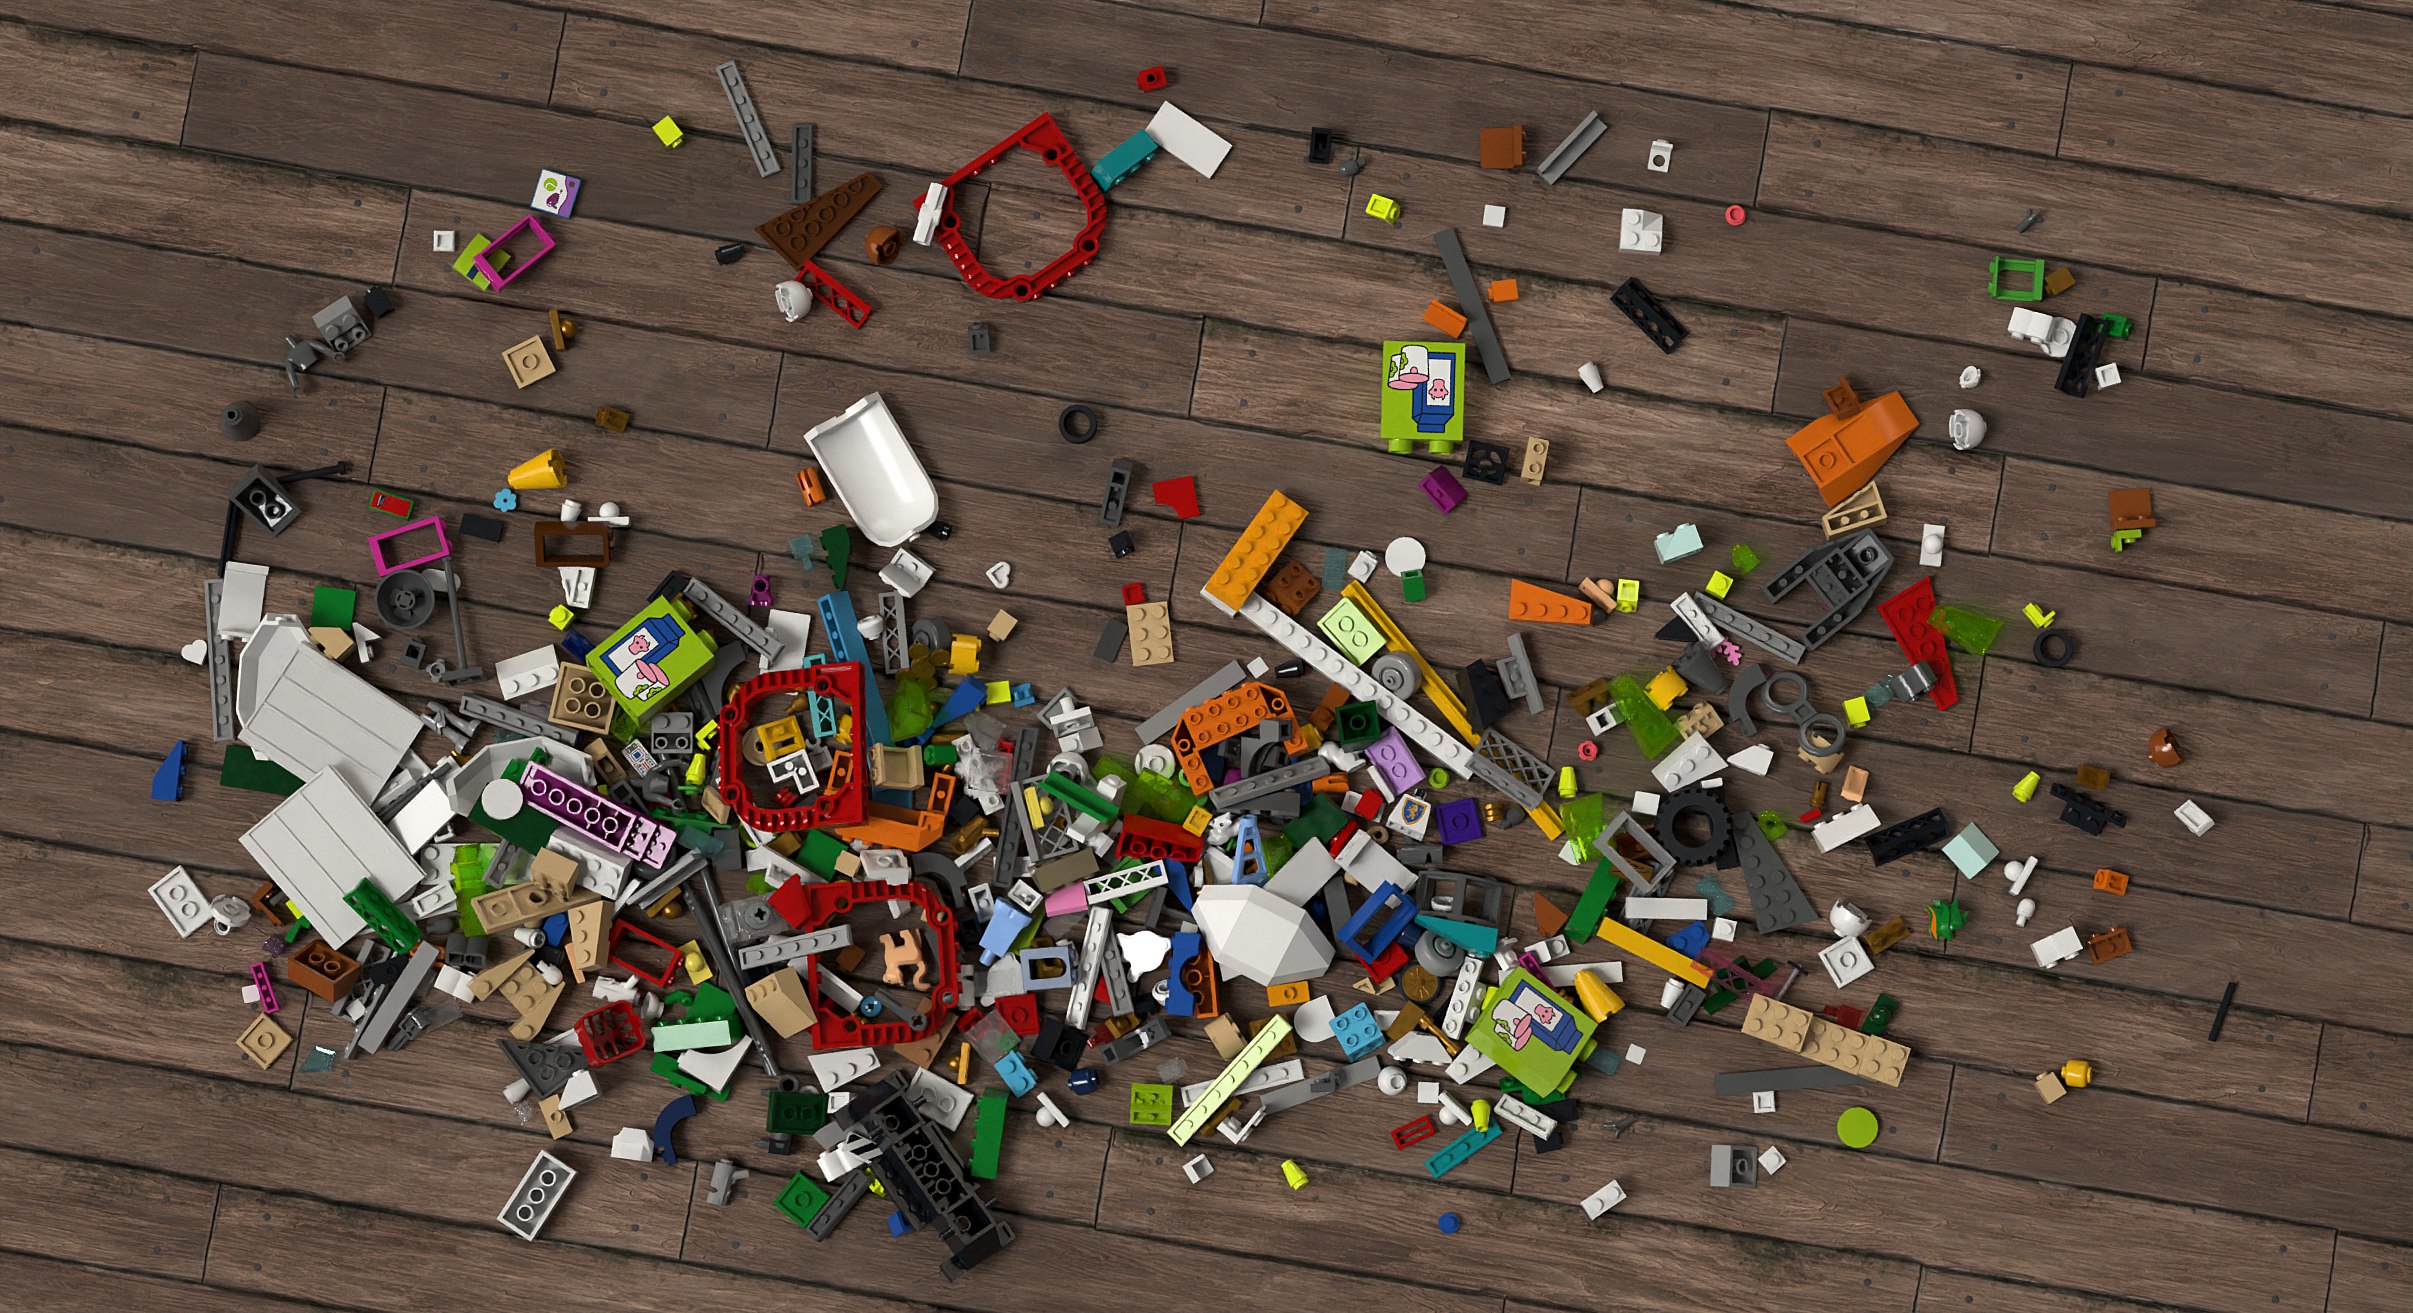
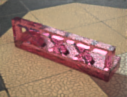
[1690,945,1775,1002]

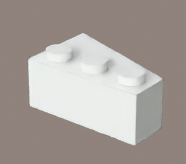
[1651,731,1728,792]
[1444,1044,1496,1085]
[807,1047,882,1094]

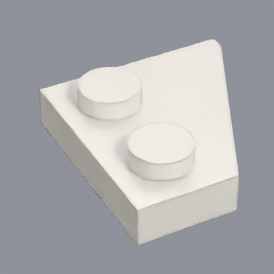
[558,567,597,609]

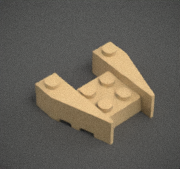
[466,948,566,1042]

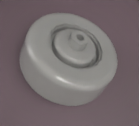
[1371,651,1422,701]
[1415,929,1465,977]

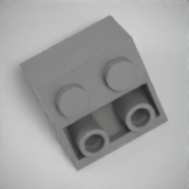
[312,295,372,357]
[651,712,695,754]

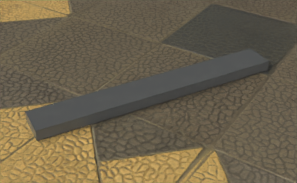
[1433,228,1511,385]
[991,725,1040,889]
[1715,1066,1879,1095]

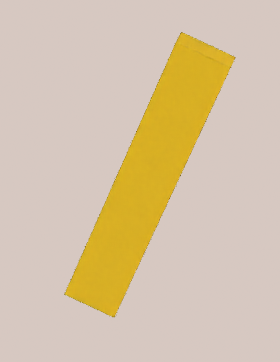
[1595,916,1714,989]

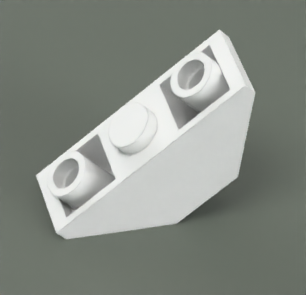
[1388,1031,1452,1066]

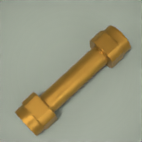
[1418,1014,1462,1057]
[1199,1096,1243,1138]

